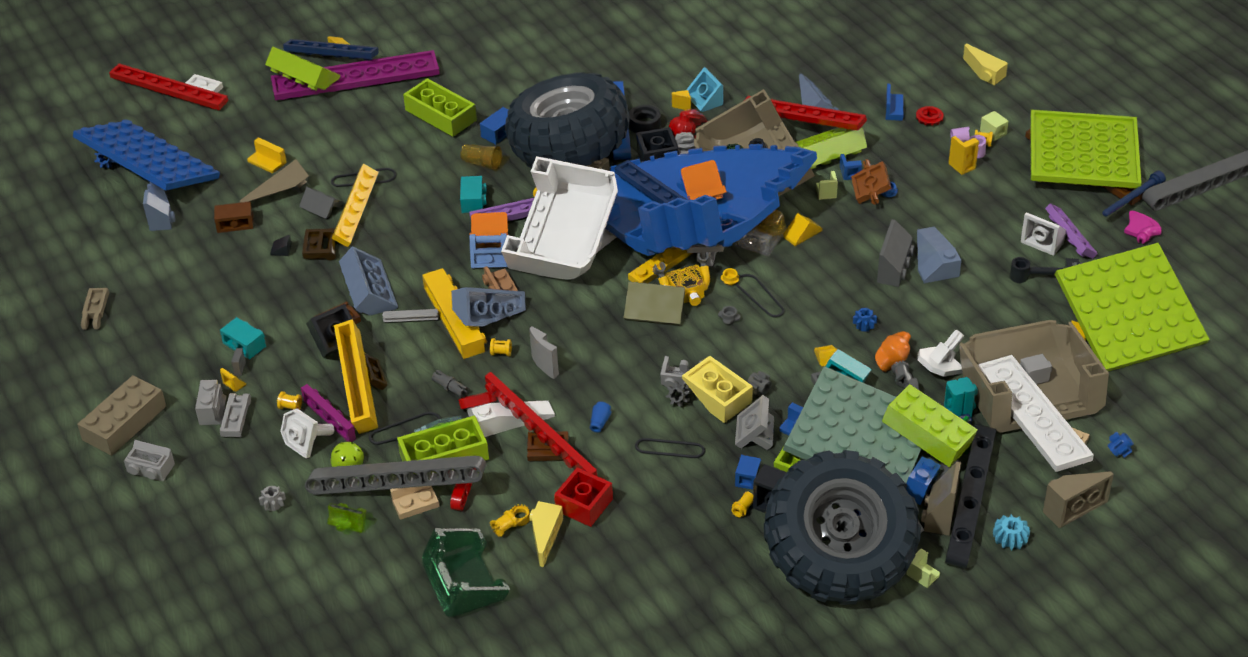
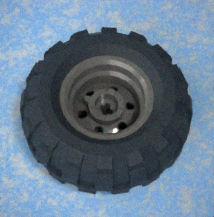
[763,450,921,605]

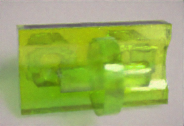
[327,503,366,533]

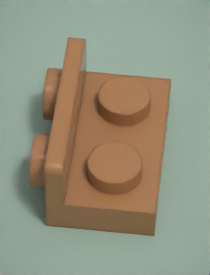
[482,266,518,291]

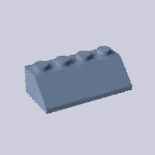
[339,246,398,315]

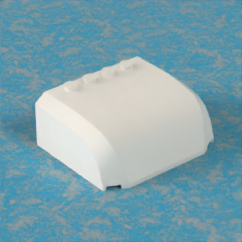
[501,156,618,279]

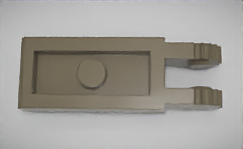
[81,288,109,329]

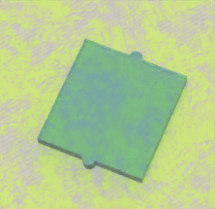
[414,416,462,432]

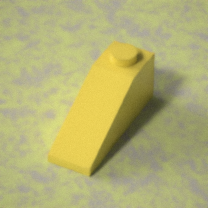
[963,44,1008,85]
[530,501,563,567]

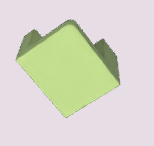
[980,111,1009,141]
[816,171,838,200]
[906,549,940,588]

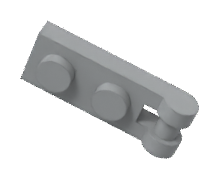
[220,393,251,437]

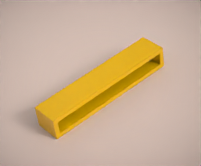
[422,268,486,359]
[334,320,378,434]

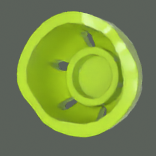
[331,442,364,467]

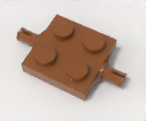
[851,159,891,205]

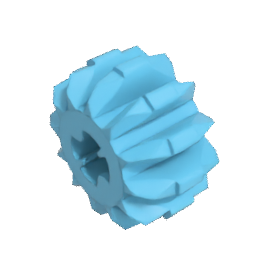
[993,514,1030,551]

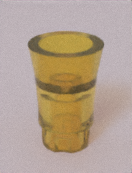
[460,144,502,170]

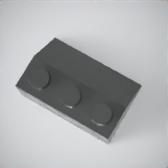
[877,219,914,287]

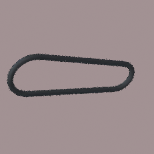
[331,168,396,187]
[736,274,785,317]
[369,411,441,445]

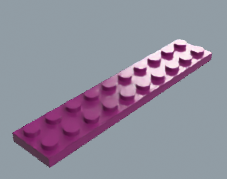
[271,50,440,100]

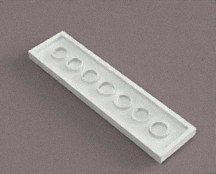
[978,355,1094,472]

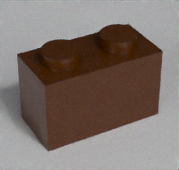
[214,201,253,233]

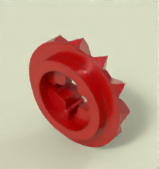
[916,106,944,126]

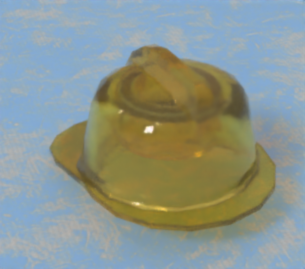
[757,209,786,236]

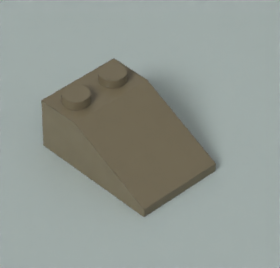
[921,462,961,536]
[1043,471,1114,528]

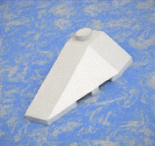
[467,401,555,437]

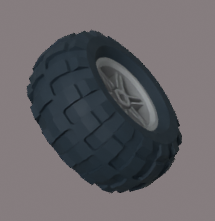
[505,72,630,168]

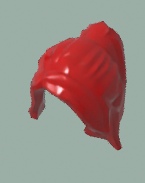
[669,109,708,139]

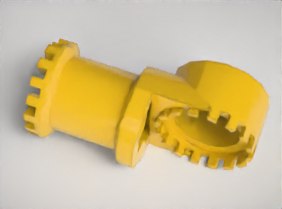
[490,504,530,537]

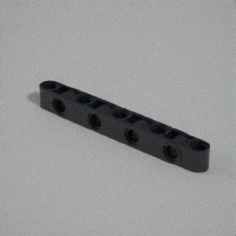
[945,424,996,569]

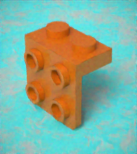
[681,160,726,200]
[469,212,508,248]

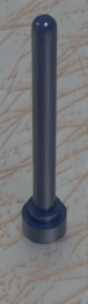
[1102,171,1166,217]

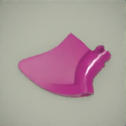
[1124,210,1161,244]

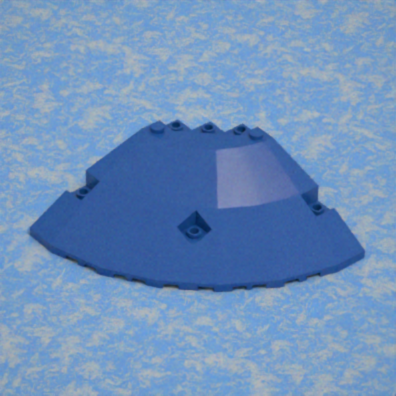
[605,144,817,256]

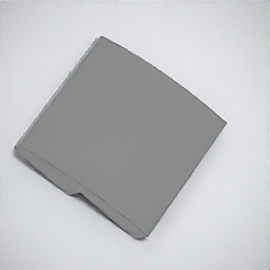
[529,326,559,379]

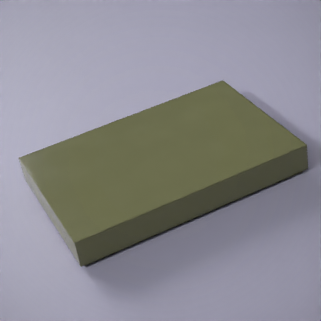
[624,282,685,326]

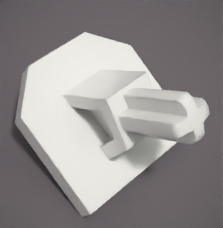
[918,330,964,376]
[280,409,334,458]

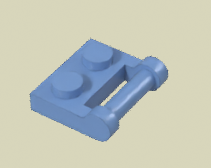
[470,233,508,268]

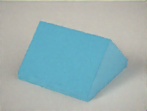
[687,67,723,112]

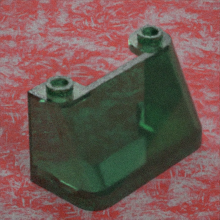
[422,528,510,617]

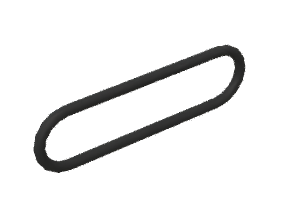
[635,438,705,458]

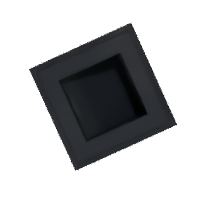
[270,235,292,256]

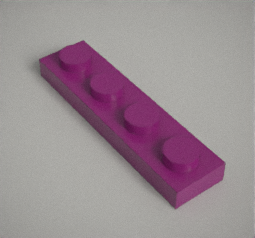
[301,384,356,442]

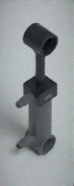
[1009,257,1082,283]

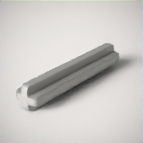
[382,309,439,323]

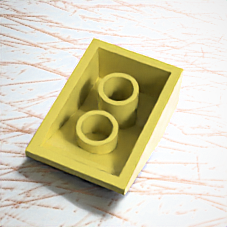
[682,356,753,423]

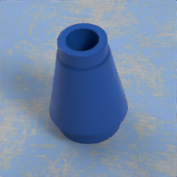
[589,402,612,433]

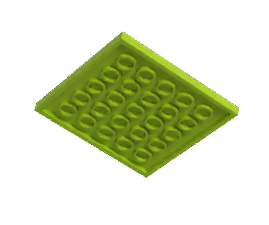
[1030,110,1141,188]
[1055,243,1210,372]

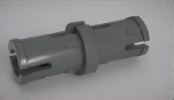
[432,370,469,398]

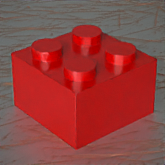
[554,467,613,527]

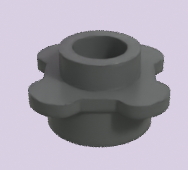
[718,306,740,324]

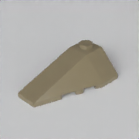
[238,159,309,203]

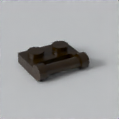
[302,228,336,261]

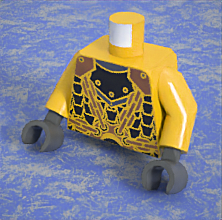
[653,251,710,306]

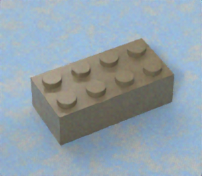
[77,375,166,456]

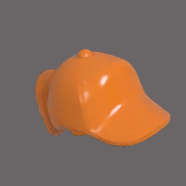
[875,331,911,372]

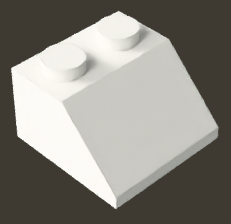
[1021,212,1066,256]

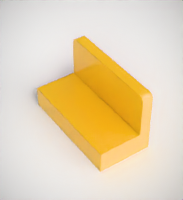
[949,136,979,175]
[247,137,287,173]

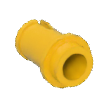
[731,492,753,517]

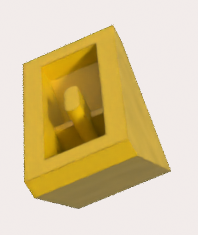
[783,213,823,246]

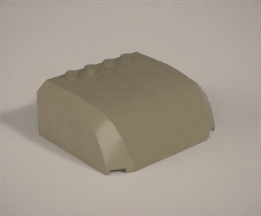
[694,89,815,196]
[959,320,1109,433]

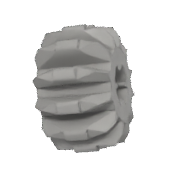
[675,132,695,154]

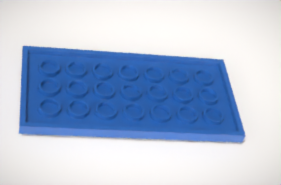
[73,120,220,191]

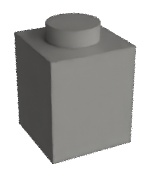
[1020,354,1052,384]

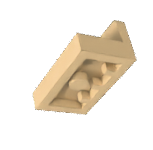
[390,486,439,520]

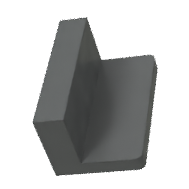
[300,187,343,219]

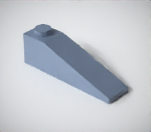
[799,73,840,111]
[143,182,175,231]
[917,227,961,283]
[451,287,526,327]

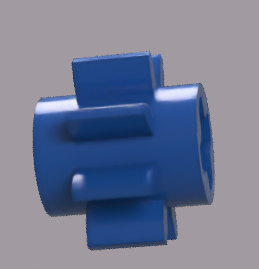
[95,152,115,168]
[853,308,877,332]
[1108,432,1134,458]

